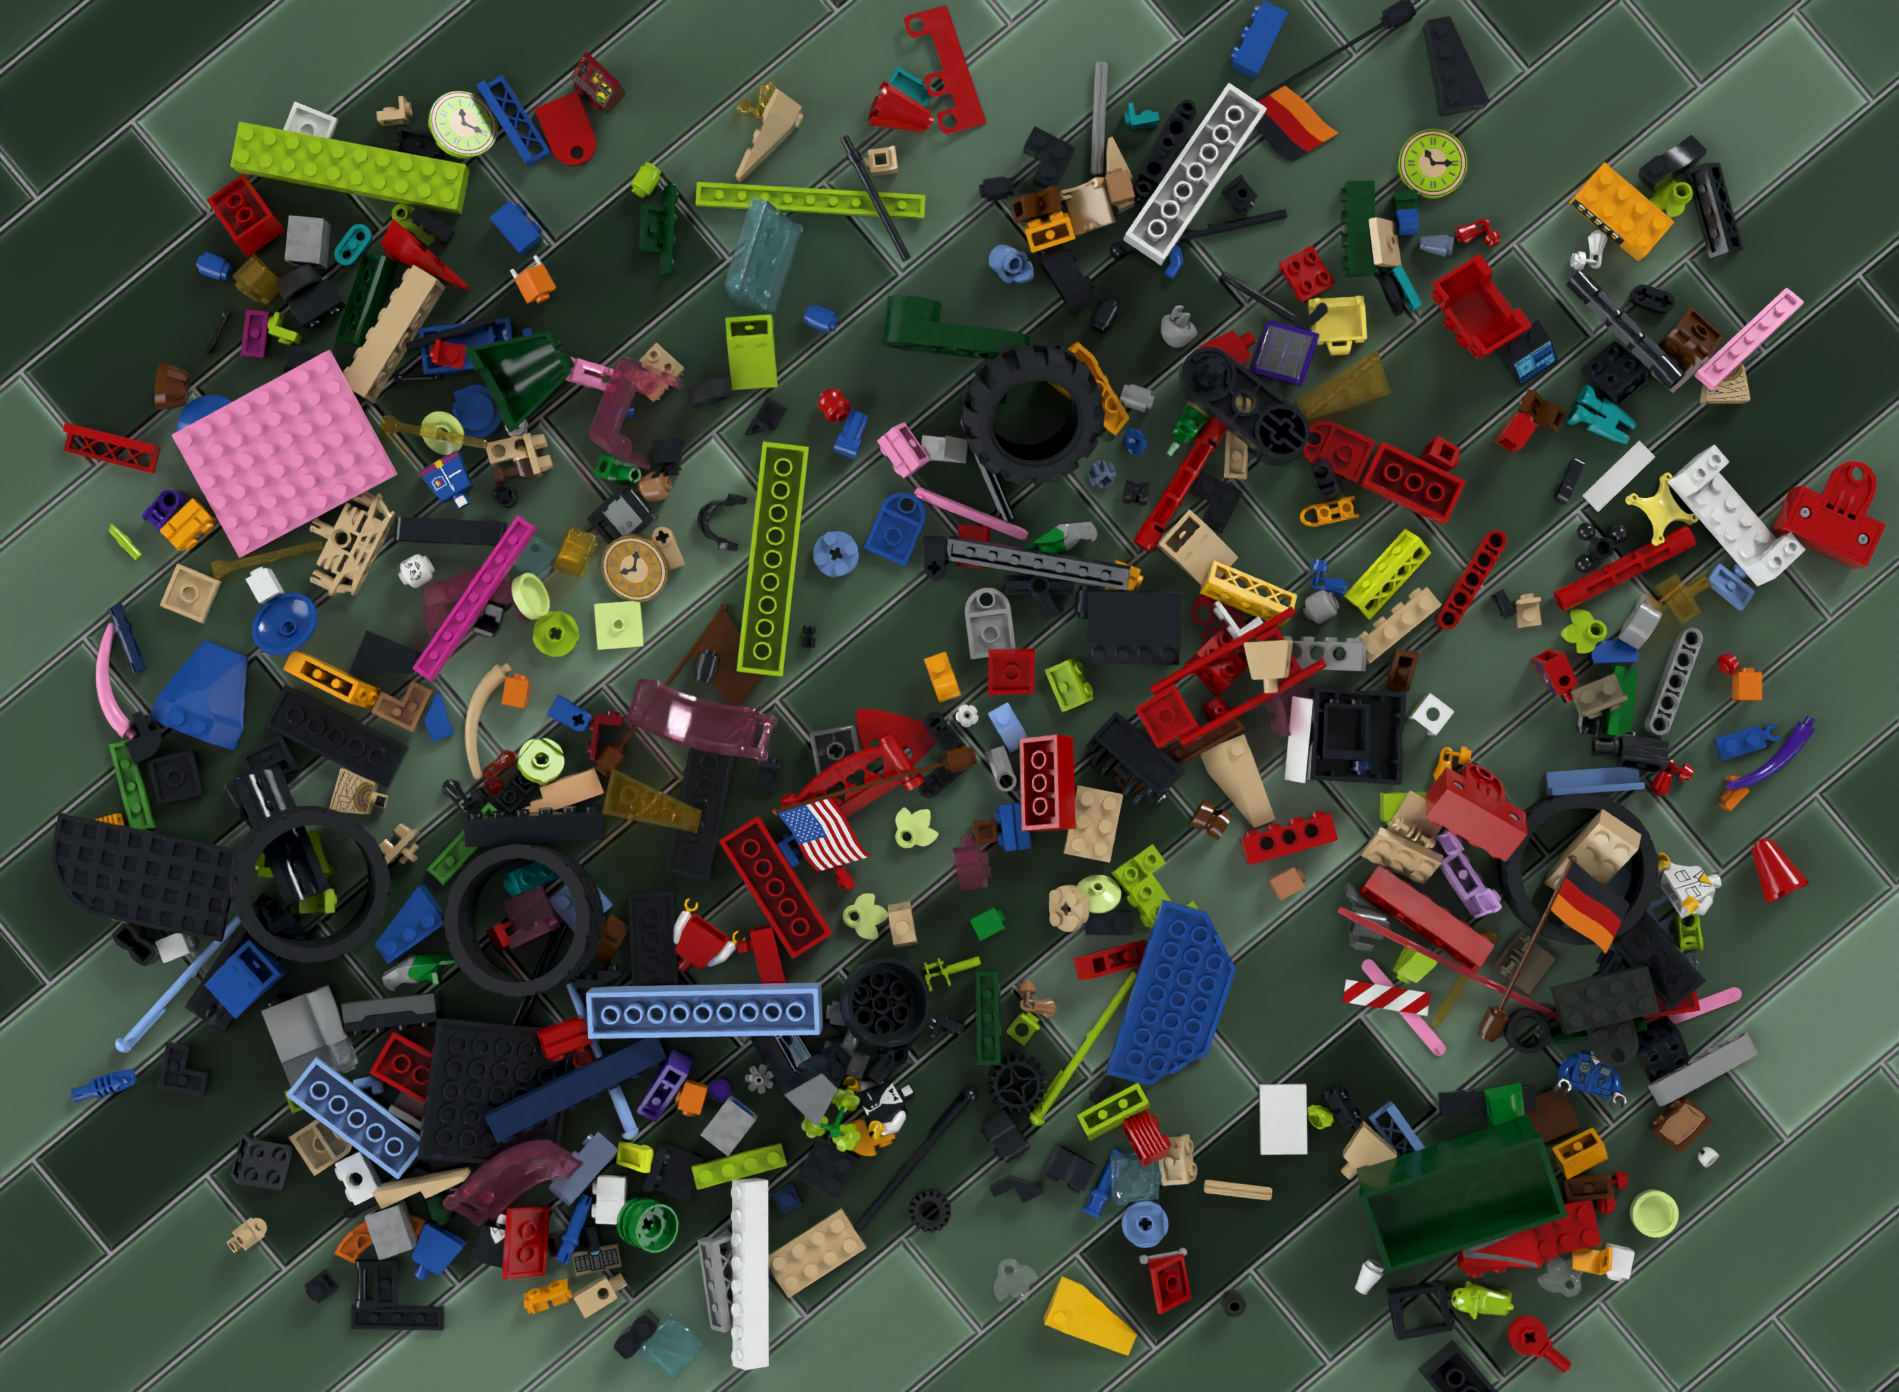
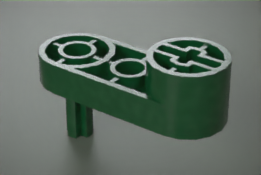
[882,295,1031,404]

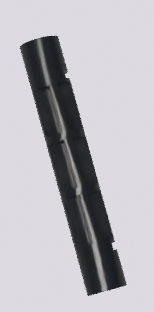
[1566,269,1686,389]

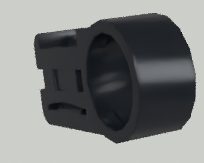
[1553,457,1585,505]

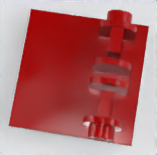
[1278,245,1336,304]

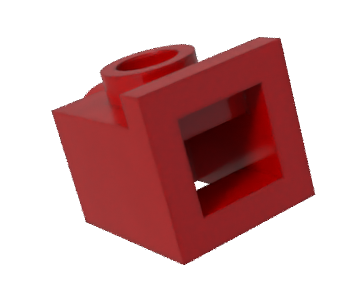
[1421,435,1461,472]

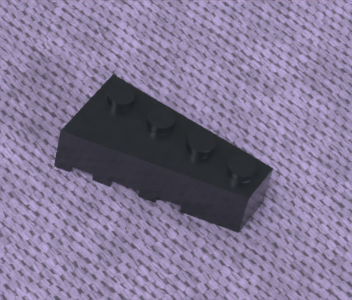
[1423,16,1490,117]

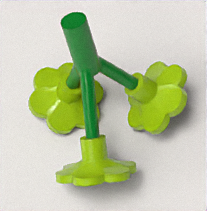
[802,1089,861,1152]

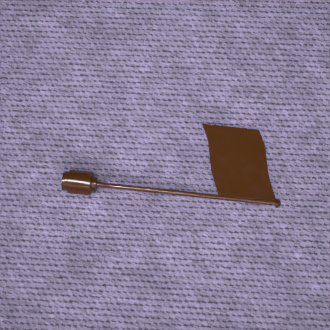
[594,604,762,778]

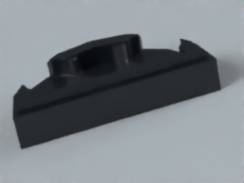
[1376,272,1403,317]

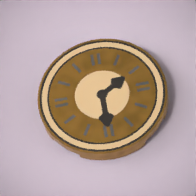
[601,534,670,602]

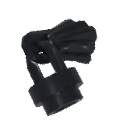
[442,779,488,813]

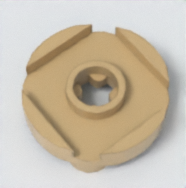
[1049,885,1089,932]

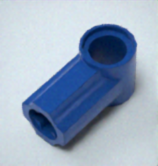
[833,410,869,459]

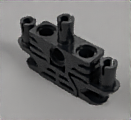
[1133,99,1196,204]

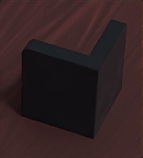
[652,438,682,466]

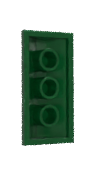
[335,253,397,347]

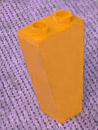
[283,650,380,710]

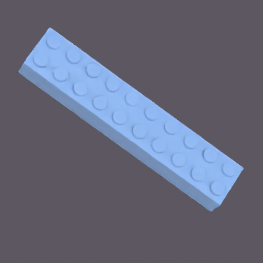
[586,983,823,1039]

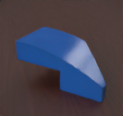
[424,691,454,742]

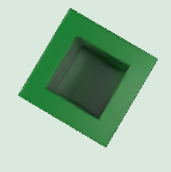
[970,907,1006,941]

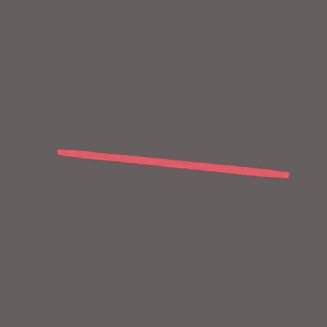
[1338,907,1559,1021]

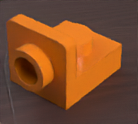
[1718,775,1750,811]

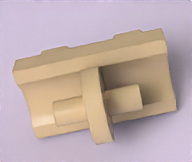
[379,823,420,864]
[227,1218,267,1253]

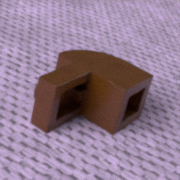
[1009,186,1062,224]
[1518,389,1567,433]

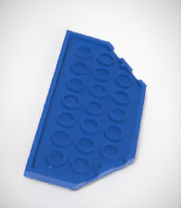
[1105,899,1236,1086]

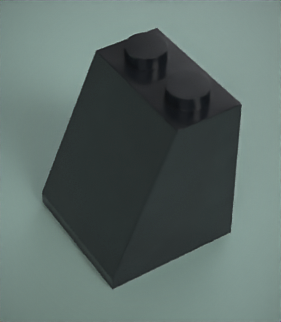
[784,1043,852,1126]

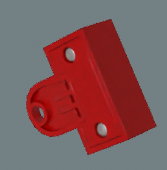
[1771,461,1886,569]
[1426,763,1528,861]

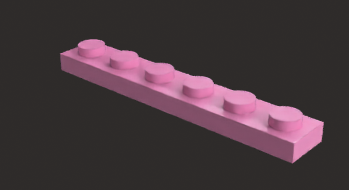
[1695,287,1804,391]

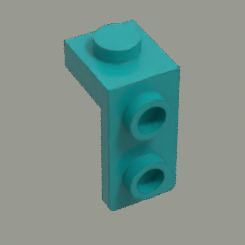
[503,862,559,897]

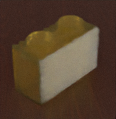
[552,525,598,579]

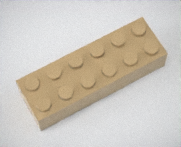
[343,265,446,403]

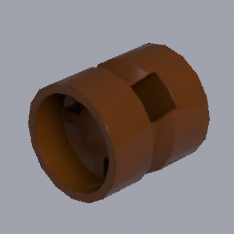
[1190,799,1232,840]

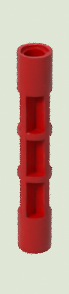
[1133,416,1228,553]
[1553,525,1696,612]

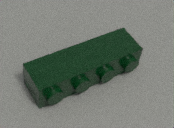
[1340,181,1377,277]

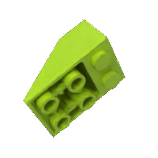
[725,315,778,390]

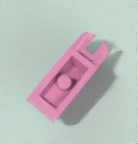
[565,355,622,394]

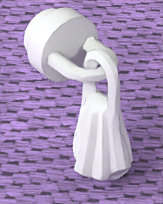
[1570,230,1608,270]

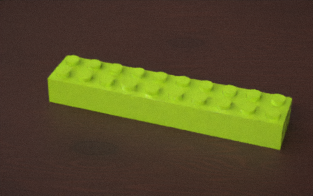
[230,122,470,215]
[737,442,809,677]

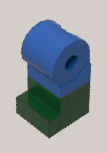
[1393,190,1419,236]

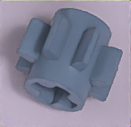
[1087,460,1117,489]

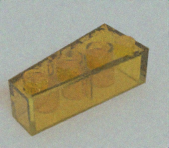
[1293,350,1391,422]
[602,769,702,833]

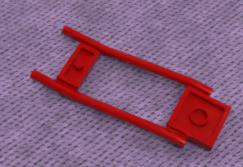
[1135,606,1327,749]

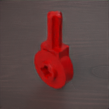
[1507,1315,1571,1373]

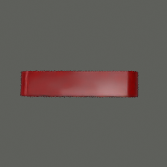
[1434,530,1507,630]

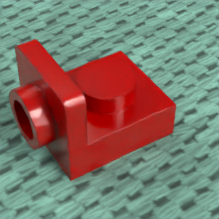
[430,339,467,370]

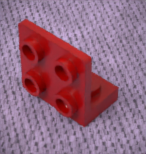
[1185,628,1249,697]

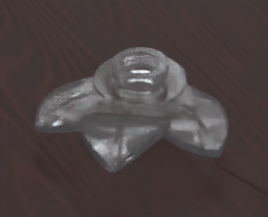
[1537,1256,1582,1297]
[993,1259,1038,1302]

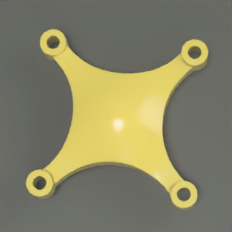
[1626,473,1698,546]

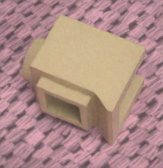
[864,146,898,177]

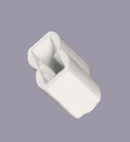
[592,1175,627,1224]

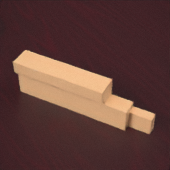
[522,767,604,812]

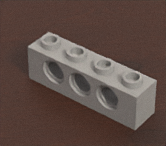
[1283,636,1367,671]

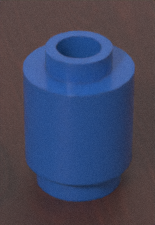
[196,252,233,281]
[803,305,839,334]

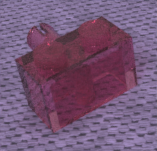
[953,834,991,892]

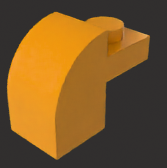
[924,652,961,703]
[844,1117,895,1156]

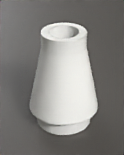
[1355,1258,1384,1295]

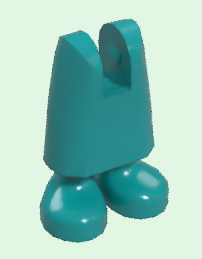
[1565,385,1638,444]

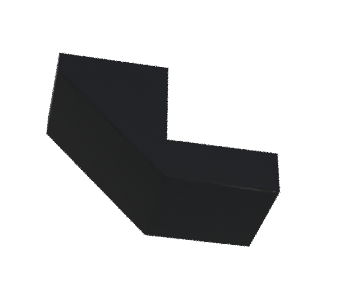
[990,1175,1044,1203]
[548,1226,600,1257]

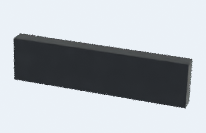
[351,1305,445,1331]

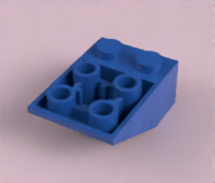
[205,939,287,1019]

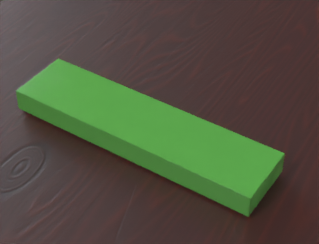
[109,739,156,830]
[427,802,498,885]

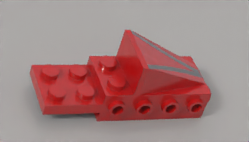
[1457,1200,1602,1278]

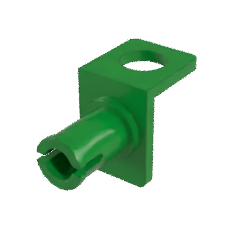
[595,455,641,488]

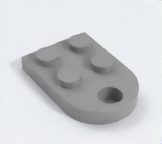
[965,588,1016,659]

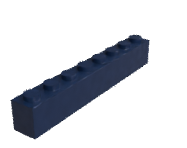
[484,1038,667,1143]

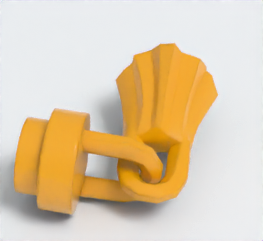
[1433,746,1472,781]

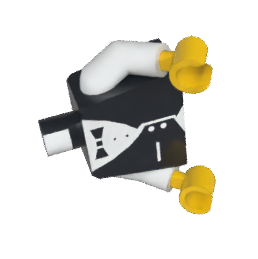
[843,1076,915,1140]

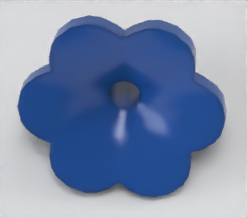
[1123,428,1147,456]

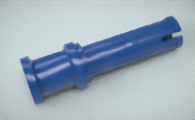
[1082,1148,1127,1219]

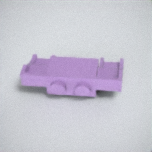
[1429,829,1502,919]

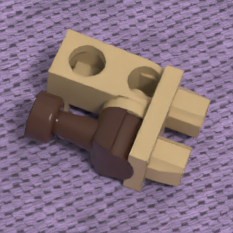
[485,433,554,485]

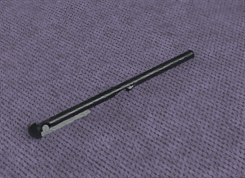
[1110,209,1287,259]
[854,1087,977,1232]

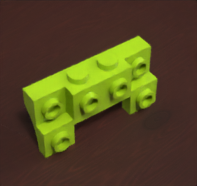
[1111,844,1199,929]

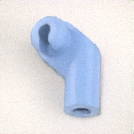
[353,1076,385,1095]

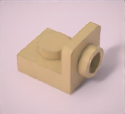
[377,96,412,127]
[1513,593,1542,628]

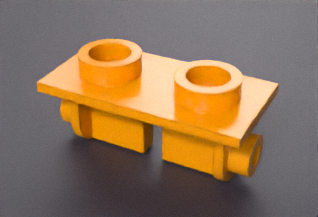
[523,1278,573,1314]

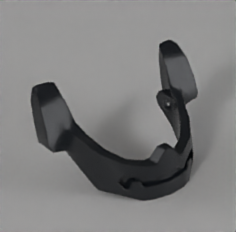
[697,493,747,551]

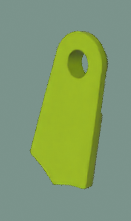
[392,204,442,246]

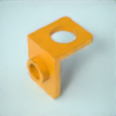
[1572,1247,1613,1275]

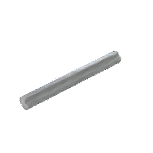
[1090,62,1108,176]

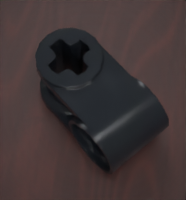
[1311,457,1345,504]
[923,536,947,581]

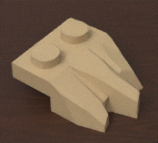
[289,1119,352,1176]

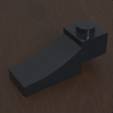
[1638,134,1707,193]

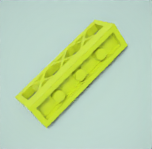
[1344,529,1431,620]

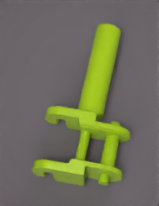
[922,956,981,992]

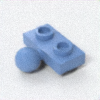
[1705,563,1755,611]

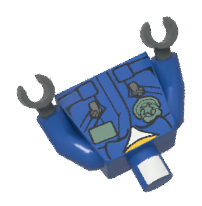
[1553,1047,1627,1109]

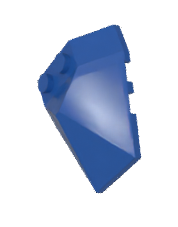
[149,640,248,751]

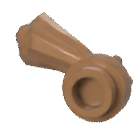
[1017,980,1057,1018]

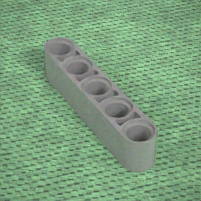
[1644,628,1703,735]
[1647,1032,1758,1106]

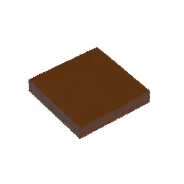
[1525,1087,1580,1143]

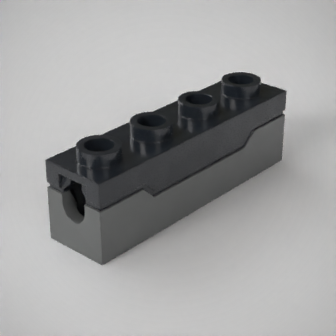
[341,992,441,1035]

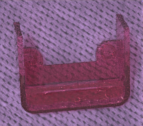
[589,357,684,470]
[422,565,530,639]

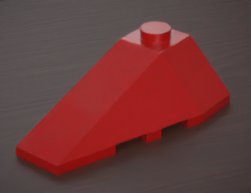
[381,219,471,292]

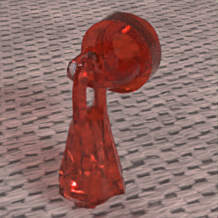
[482,750,516,794]

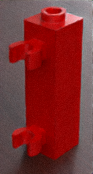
[736,924,787,984]

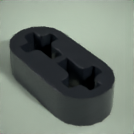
[1630,284,1675,314]

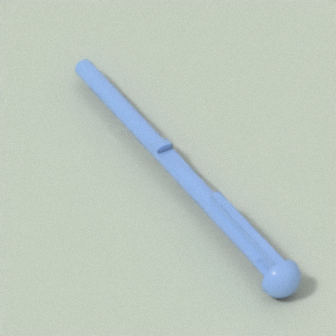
[115,915,241,1053]
[566,981,638,1140]

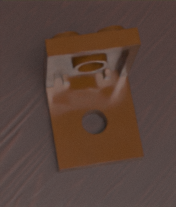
[1647,306,1725,393]

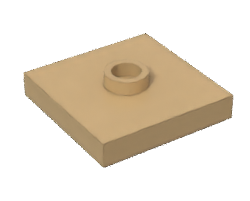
[1369,217,1401,268]
[160,563,222,624]

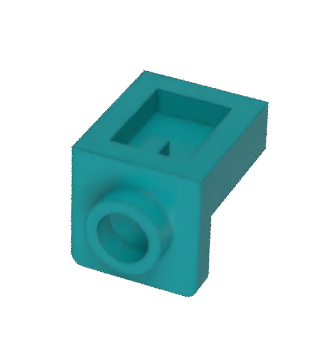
[1124,103,1160,131]

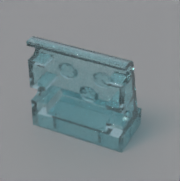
[724,196,802,315]

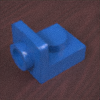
[777,831,801,867]

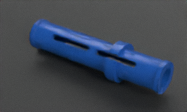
[555,1194,594,1266]

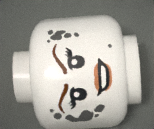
[398,554,435,588]

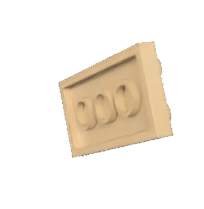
[768,1208,866,1298]

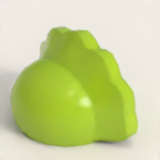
[1307,1105,1334,1129]

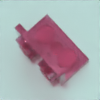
[503,885,561,949]

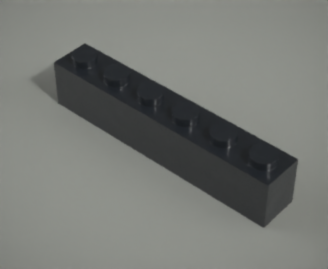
[463,805,606,847]

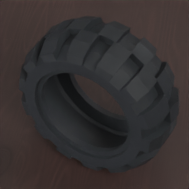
[960,341,1105,485]

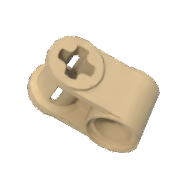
[652,527,685,570]

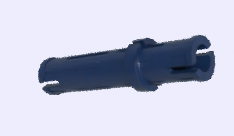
[108,604,147,673]

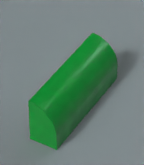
[1484,1083,1525,1127]

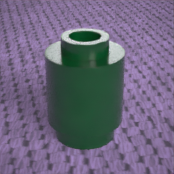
[423,1192,453,1226]

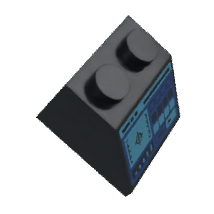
[1496,320,1558,387]

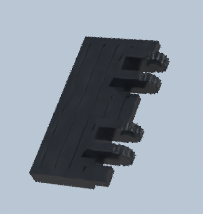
[1086,711,1185,806]

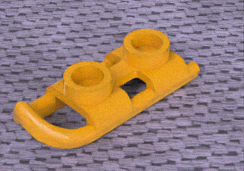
[1300,495,1359,527]

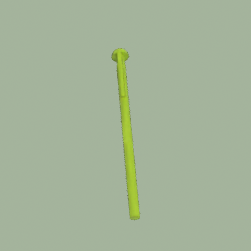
[1029,971,1137,1126]

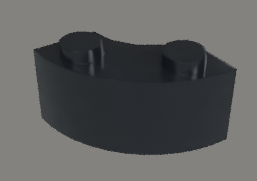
[1038,244,1096,312]

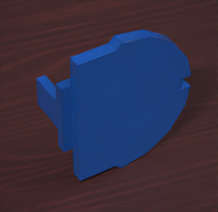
[452,385,502,441]

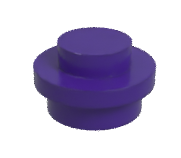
[708,1079,732,1102]

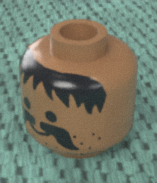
[636,471,672,504]

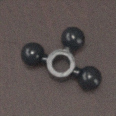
[1574,522,1628,573]

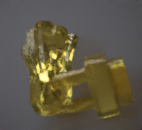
[736,82,777,119]

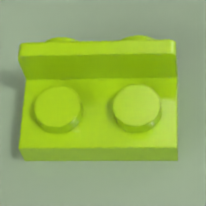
[1045,657,1093,712]

